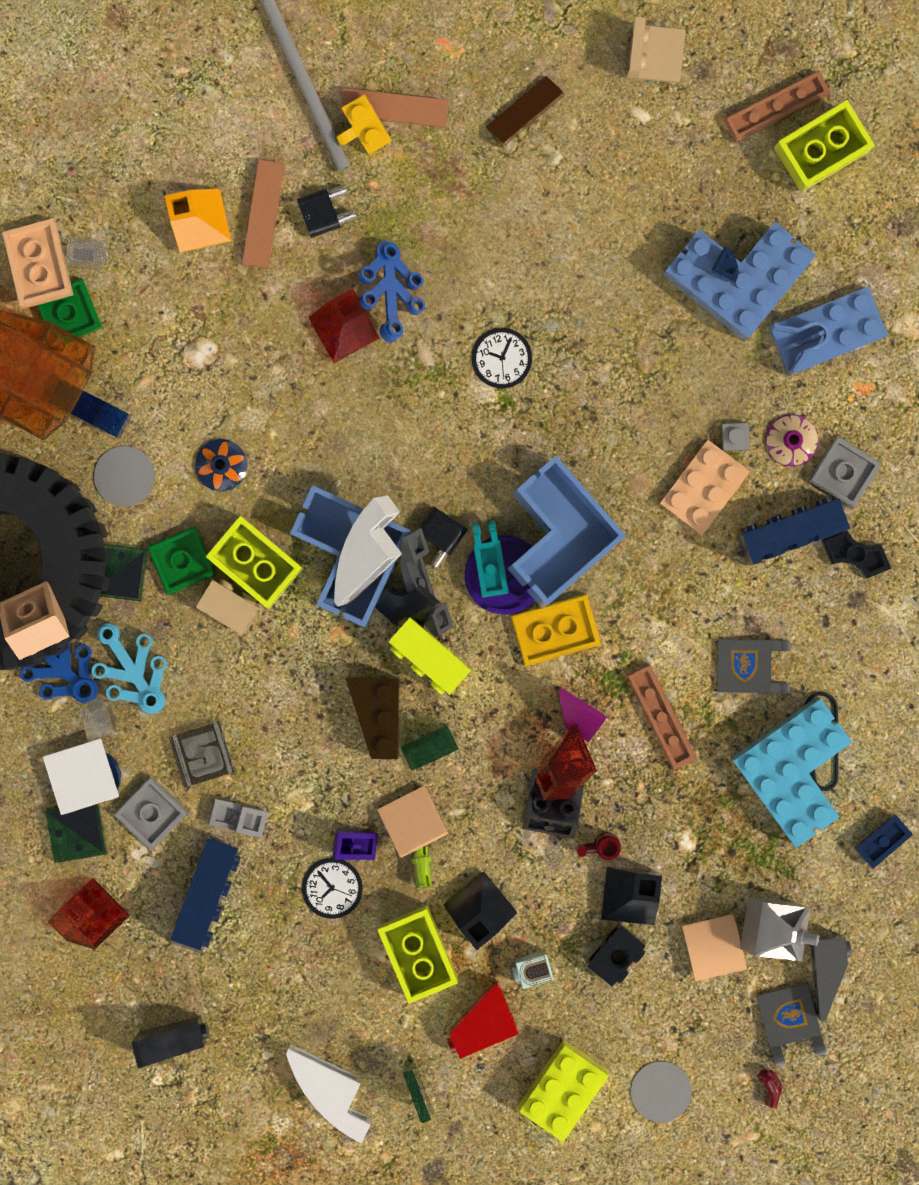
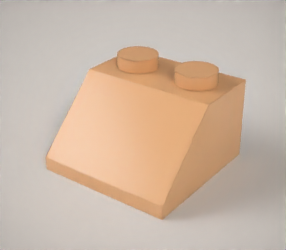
[0,581,69,660]

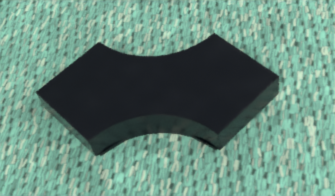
[821,530,891,579]
[375,585,440,625]

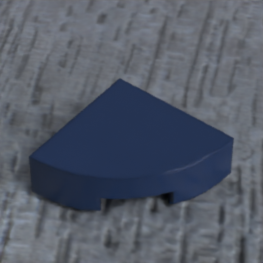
[711,247,739,284]

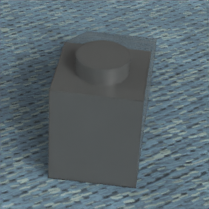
[810,934,851,1021]

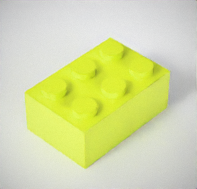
[774,100,875,193]
[206,516,304,609]
[389,617,471,695]
[377,905,458,1004]
[518,1039,609,1142]

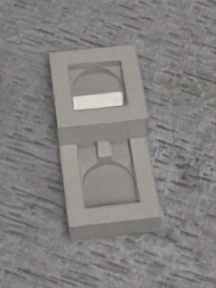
[208,798,268,838]

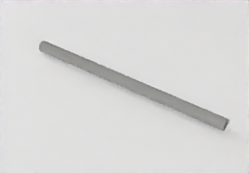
[260,0,350,172]

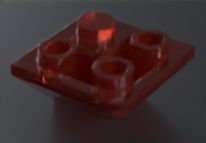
[308,288,380,364]
[535,725,597,800]
[48,878,130,950]

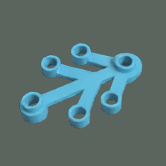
[92,623,168,714]

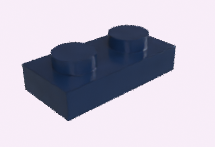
[854,814,913,869]

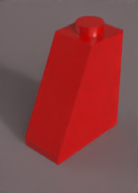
[447,980,519,1059]

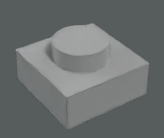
[721,423,750,451]

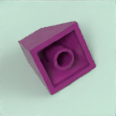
[556,686,607,743]

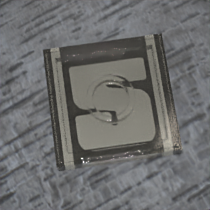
[169,721,236,788]

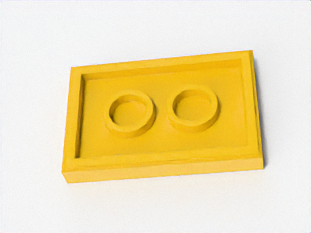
[510,594,601,666]

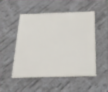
[43,739,119,815]

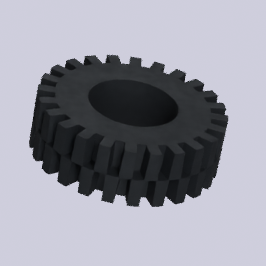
[0,453,112,670]

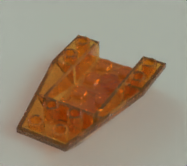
[0,310,95,441]

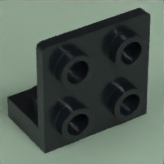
[522,769,585,839]

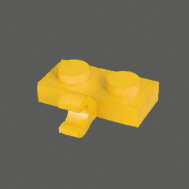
[336,94,392,155]

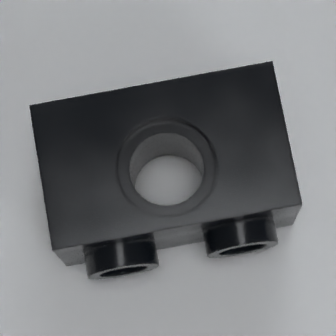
[586,922,646,987]

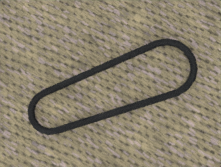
[805,692,839,791]

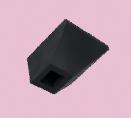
[601,866,662,925]
[443,871,517,950]

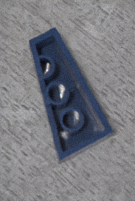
[736,496,850,566]
[170,838,241,954]

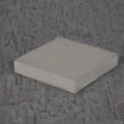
[808,436,882,509]
[113,776,189,851]

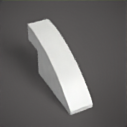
[334,495,402,607]
[286,1044,372,1144]

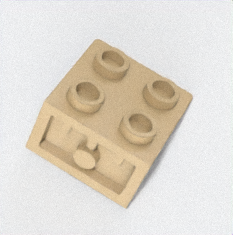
[627,17,686,83]

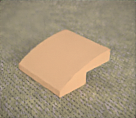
[682,914,747,982]

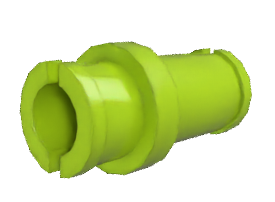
[411,846,433,888]

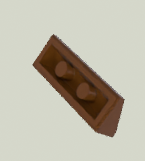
[486,76,564,148]

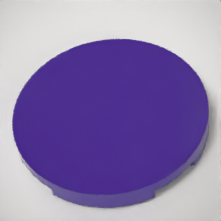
[465,535,534,615]

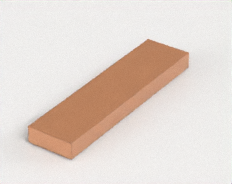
[724,70,831,143]
[340,88,448,128]
[242,159,285,269]
[626,664,697,770]

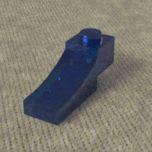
[49,379,132,439]

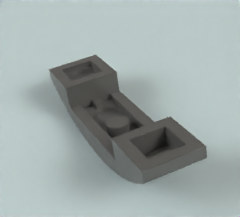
[400,528,454,637]

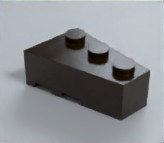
[345,677,400,759]

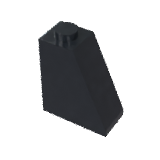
[131,1016,210,1068]

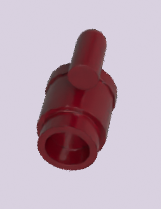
[576,832,621,860]

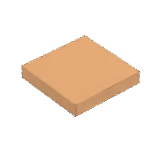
[377,785,449,858]

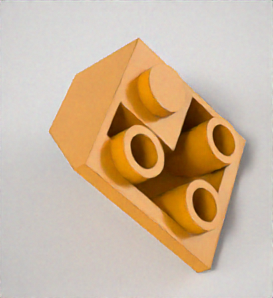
[165,189,232,253]

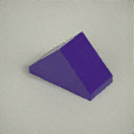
[332,828,378,860]

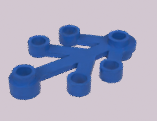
[358,241,425,343]
[20,643,99,703]

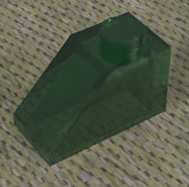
[400,724,459,771]

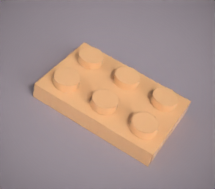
[2,218,73,309]
[659,440,750,535]

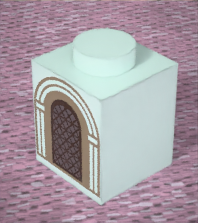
[512,950,554,989]

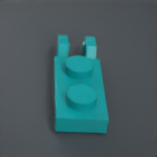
[472,520,508,598]

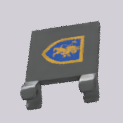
[717,639,791,694]
[756,983,826,1066]

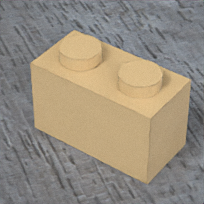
[196,578,261,635]

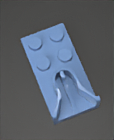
[769,287,888,377]

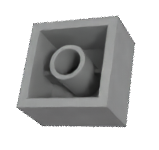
[740,897,819,961]

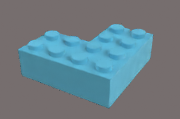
[731,697,852,848]

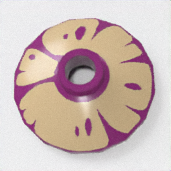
[765,414,818,467]

